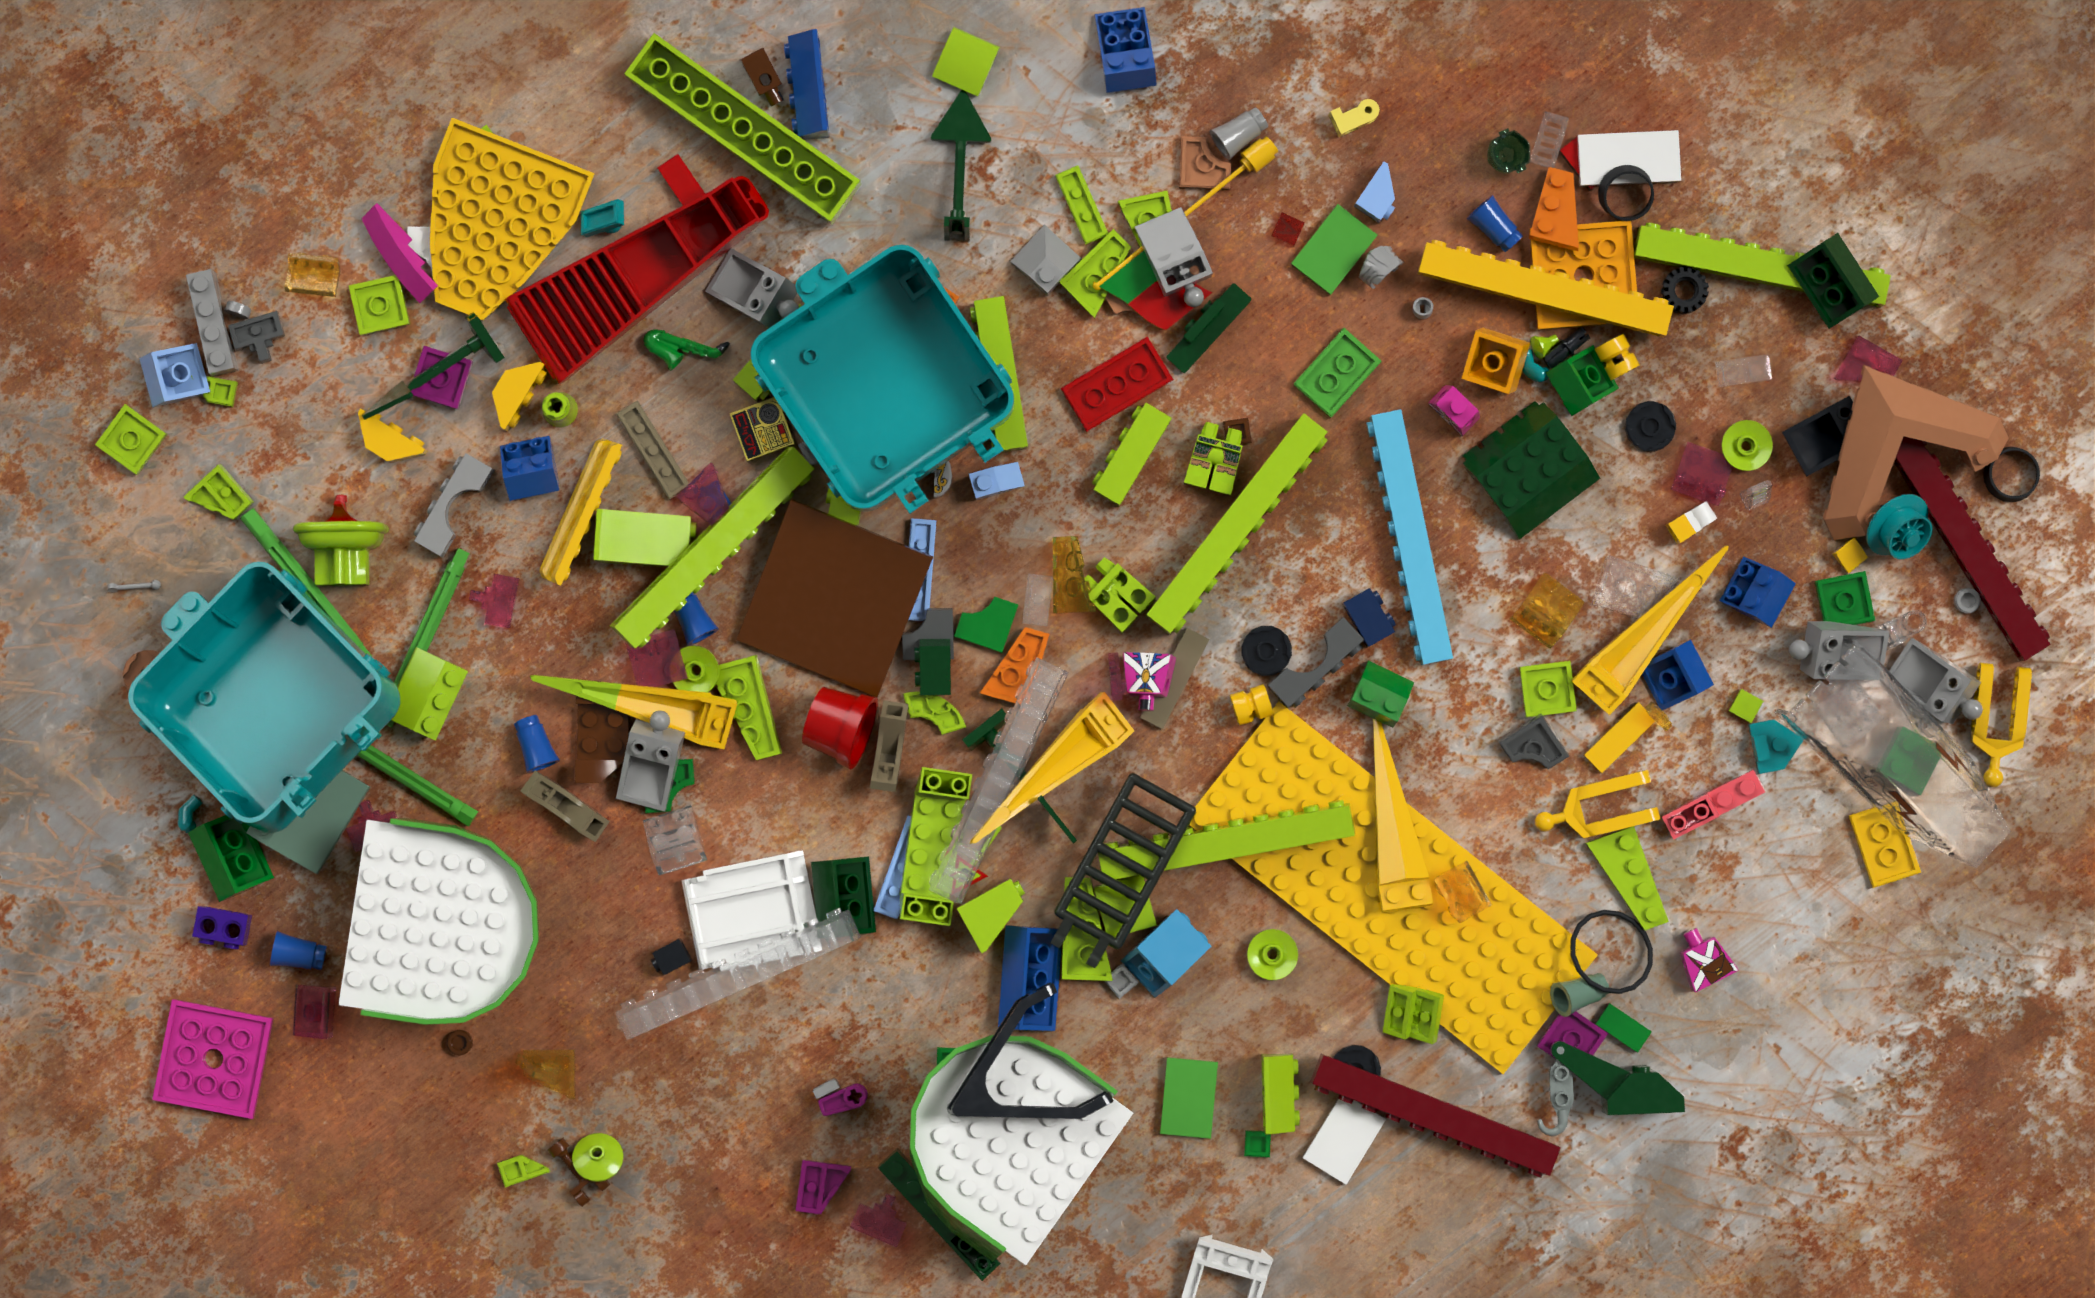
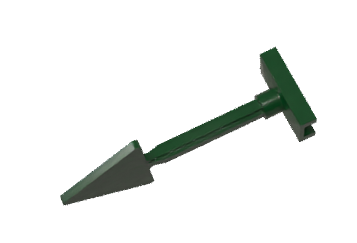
[931,90,991,241]
[362,312,505,420]
[962,708,1077,844]

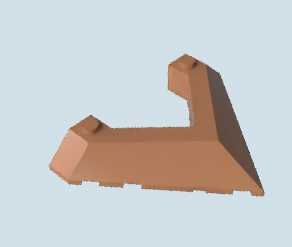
[1823,364,2009,540]

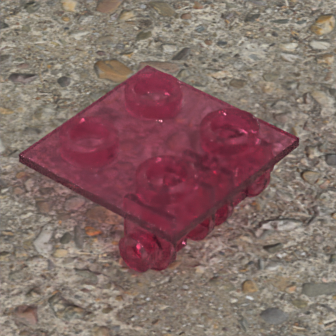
[1671,442,1733,506]
[625,629,688,687]

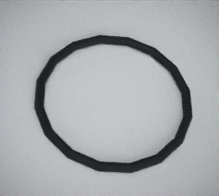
[1570,910,1653,994]

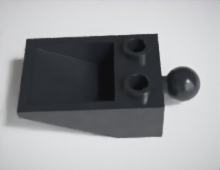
[1782,396,1853,477]

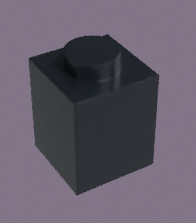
[651,938,693,975]

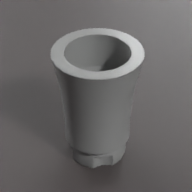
[1210,107,1268,160]

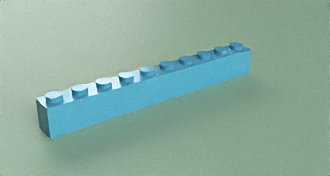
[1366,409,1453,665]

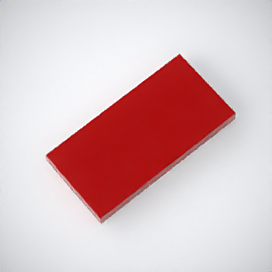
[1061,336,1174,432]

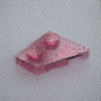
[677,462,729,526]

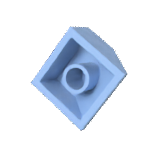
[139,343,210,407]

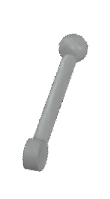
[108,580,161,593]

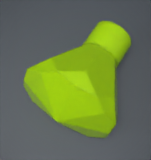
[1530,334,1559,359]

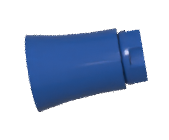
[1467,195,1523,252]
[674,592,719,646]
[514,715,560,773]
[270,931,327,970]

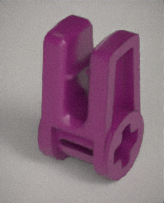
[818,1083,868,1116]

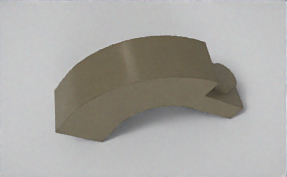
[870,701,909,792]
[521,770,610,842]

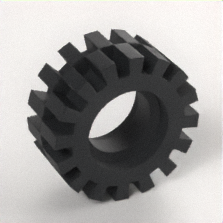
[1661,267,1709,314]

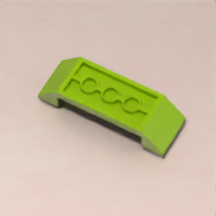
[900,767,972,926]

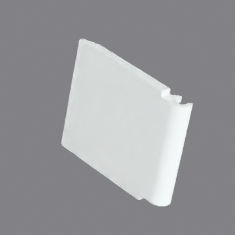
[681,850,823,971]

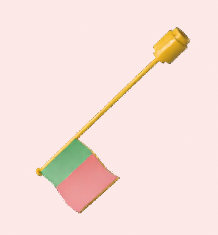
[1093,136,1278,330]

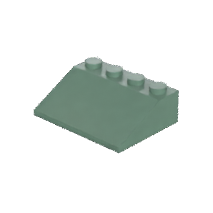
[246,770,370,874]

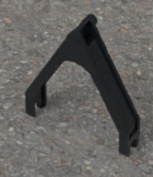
[947,982,1114,1119]

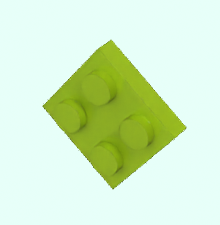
[349,275,411,336]
[95,404,168,475]
[1519,661,1577,717]

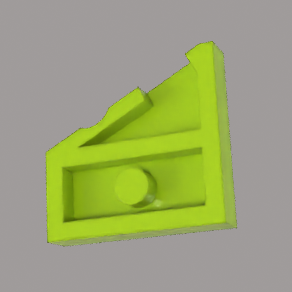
[184,464,254,519]

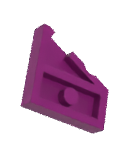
[796,1160,851,1214]

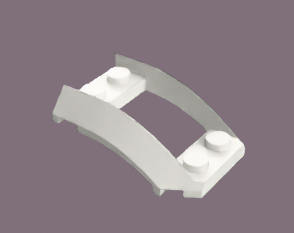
[1181,1235,1273,1298]

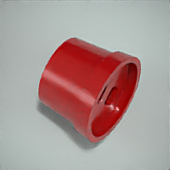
[802,687,878,770]

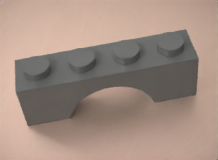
[1267,617,1364,708]

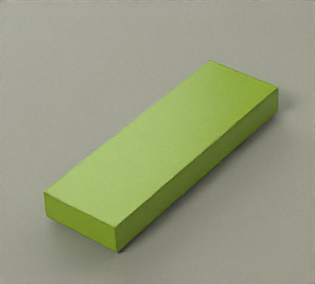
[1055,165,1109,245]

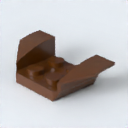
[575,681,629,783]

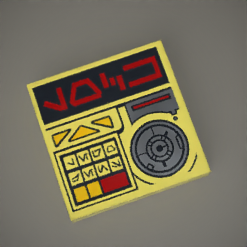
[730,397,795,462]

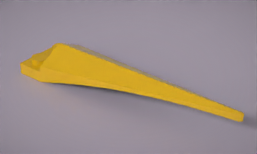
[1571,545,1728,716]
[970,692,1134,844]
[1372,718,1433,912]

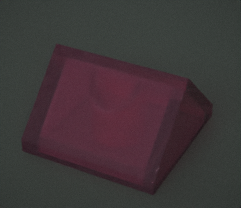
[293,984,336,1039]

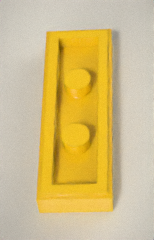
[1583,702,1656,773]

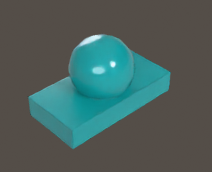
[581,199,624,237]

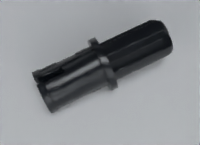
[1543,326,1590,368]

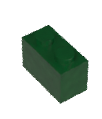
[914,639,951,695]

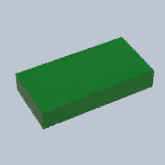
[1595,1003,1652,1053]

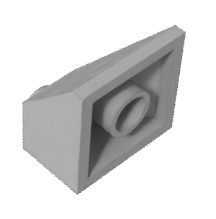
[1010,225,1082,296]

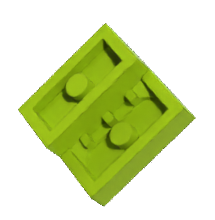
[932,27,1000,96]
[1093,875,1157,937]
[1383,984,1444,1044]

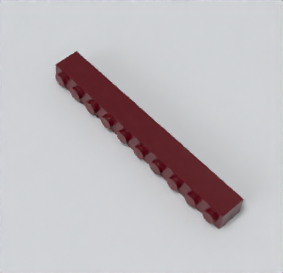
[1894,436,2051,661]
[1310,1053,1561,1178]

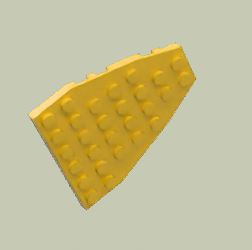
[430,118,595,321]

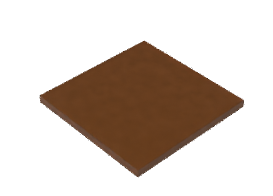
[736,499,933,697]

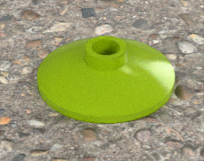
[1722,420,1773,471]
[670,645,719,693]
[1247,929,1298,980]
[572,1133,623,1182]

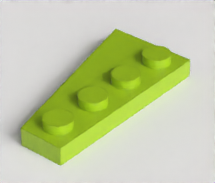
[1585,826,1669,930]

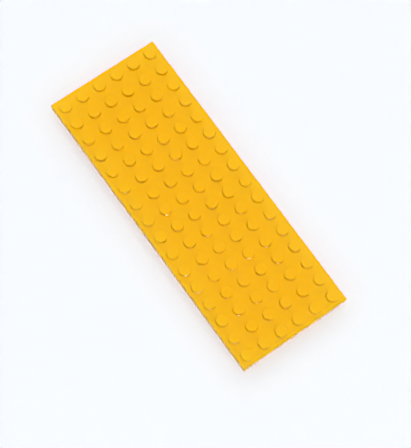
[1189,701,1598,1074]

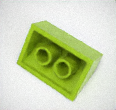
[391,647,468,741]
[1261,1053,1300,1134]

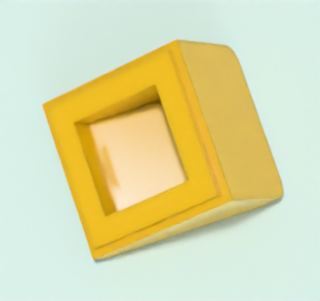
[1832,537,1868,574]

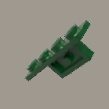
[1166,283,1251,373]

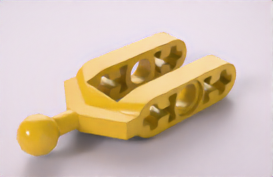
[1971,662,2032,788]
[1535,770,1661,838]

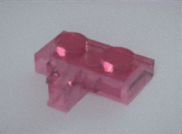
[469,574,520,628]
[346,800,398,852]
[850,1193,907,1247]

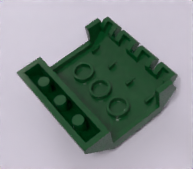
[1463,401,1600,540]

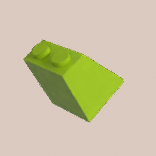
[957,878,1025,953]

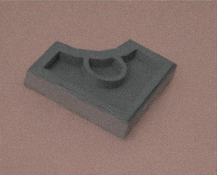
[902,608,954,660]
[1498,714,1569,769]

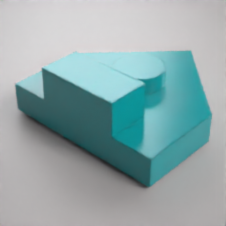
[1748,719,1804,774]

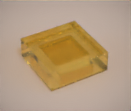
[1645,701,1672,731]

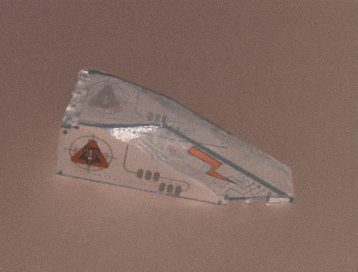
[1774,638,2011,868]

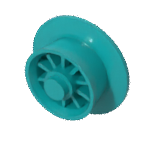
[1866,494,1932,559]

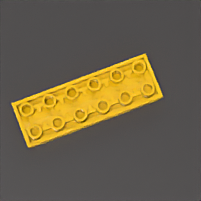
[539,438,622,586]

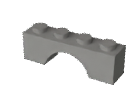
[186,269,239,376]
[414,453,495,558]

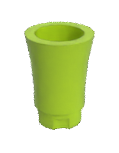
[542,392,578,427]

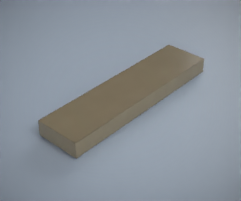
[616,400,691,500]
[1140,628,1210,729]

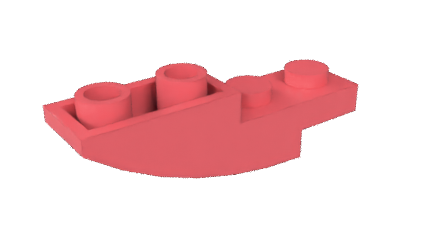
[1662,769,1766,840]

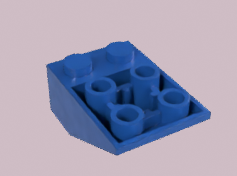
[1095,7,1157,93]

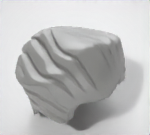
[1359,246,1404,289]

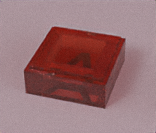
[1271,213,1305,246]

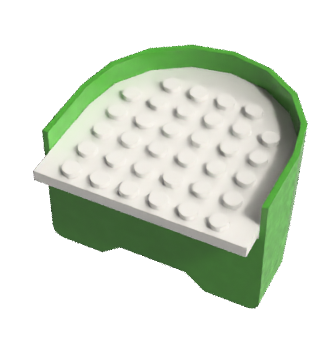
[339,818,539,1025]
[909,1035,1133,1266]

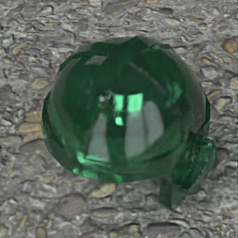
[1487,128,1530,174]

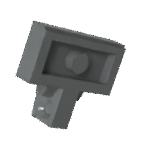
[228,311,285,364]

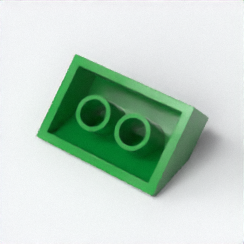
[188,815,274,902]

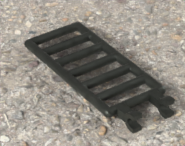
[1051,773,1196,968]

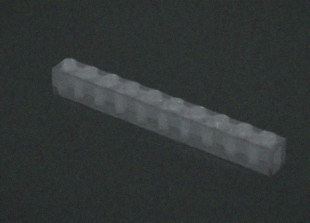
[929,658,1069,904]
[615,908,861,1040]

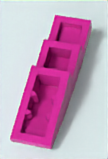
[361,203,438,303]

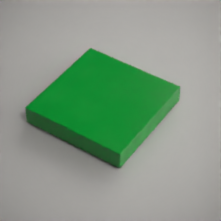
[1814,571,1876,625]

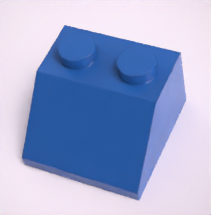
[1642,640,1714,711]

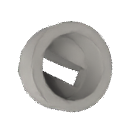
[1413,297,1433,319]

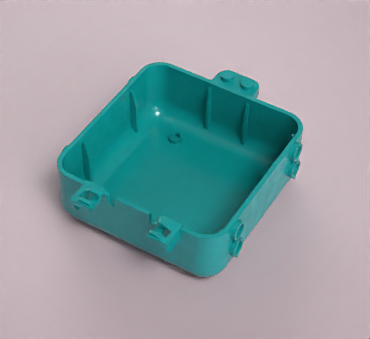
[751,245,1014,514]
[128,562,400,833]

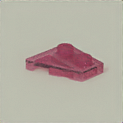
[1833,335,1903,382]
[1108,652,1127,702]

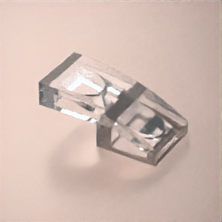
[1715,355,1773,387]

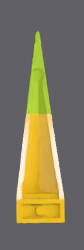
[530,675,737,749]

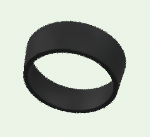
[1598,165,1654,221]
[1983,447,2040,502]

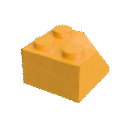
[1461,327,1530,394]

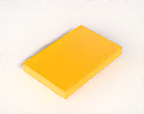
[1848,800,1921,888]

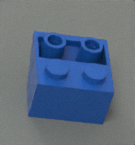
[500,435,560,501]
[1719,556,1796,628]

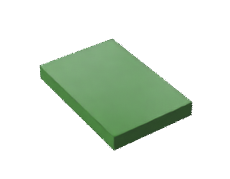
[1291,204,1377,295]
[1293,328,1382,418]
[1160,1057,1218,1139]

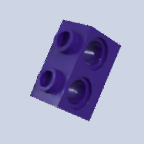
[192,906,252,949]

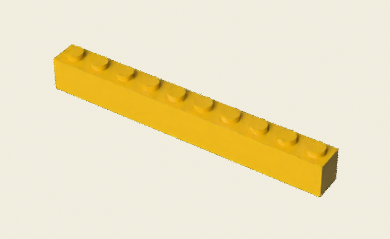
[1417,240,1674,338]

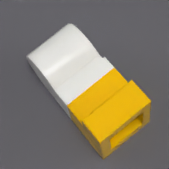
[1665,501,1717,544]

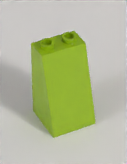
[593,509,697,567]

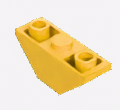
[492,362,547,432]
[358,408,428,463]

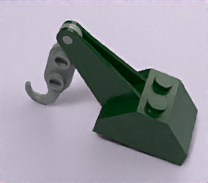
[1537,1041,1685,1136]

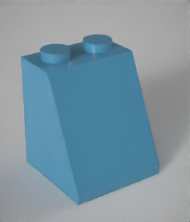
[1121,909,1212,998]

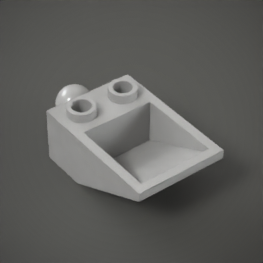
[1134,207,1213,307]
[705,248,799,329]
[1789,621,1890,680]
[1883,637,1983,724]
[616,710,685,811]

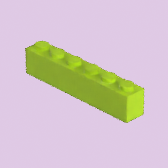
[970,296,1028,452]

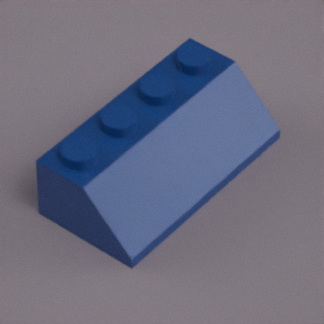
[784,29,830,140]
[998,925,1062,1031]

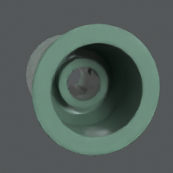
[1550,973,1609,1017]

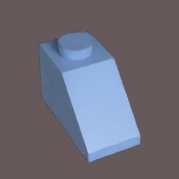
[1354,162,1395,223]
[969,462,1025,500]

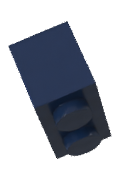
[1342,588,1396,648]

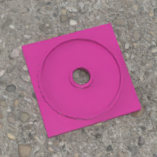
[152,999,274,1119]

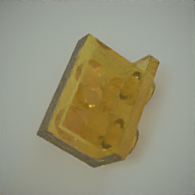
[284,252,341,297]
[1435,861,1492,923]

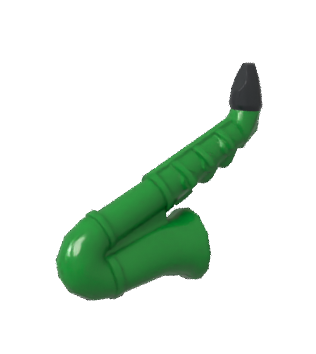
[643,329,730,371]

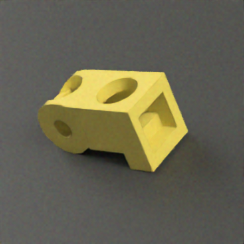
[1329,99,1380,137]

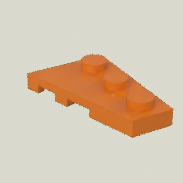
[1529,167,1579,251]
[980,627,1050,707]

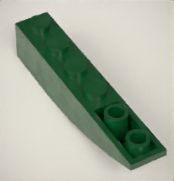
[878,1148,1001,1281]

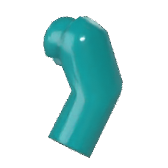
[1523,349,1549,382]
[178,794,203,833]

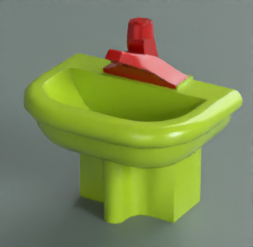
[293,495,389,586]

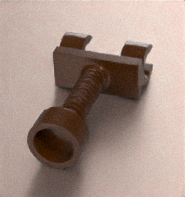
[547,1137,610,1207]

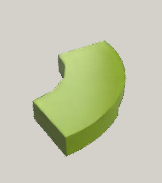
[903,691,966,735]

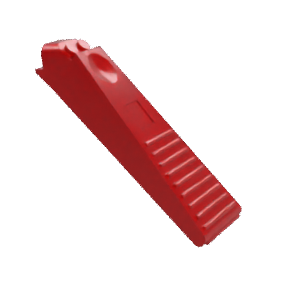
[504,176,769,385]

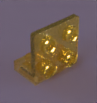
[1510,573,1584,649]

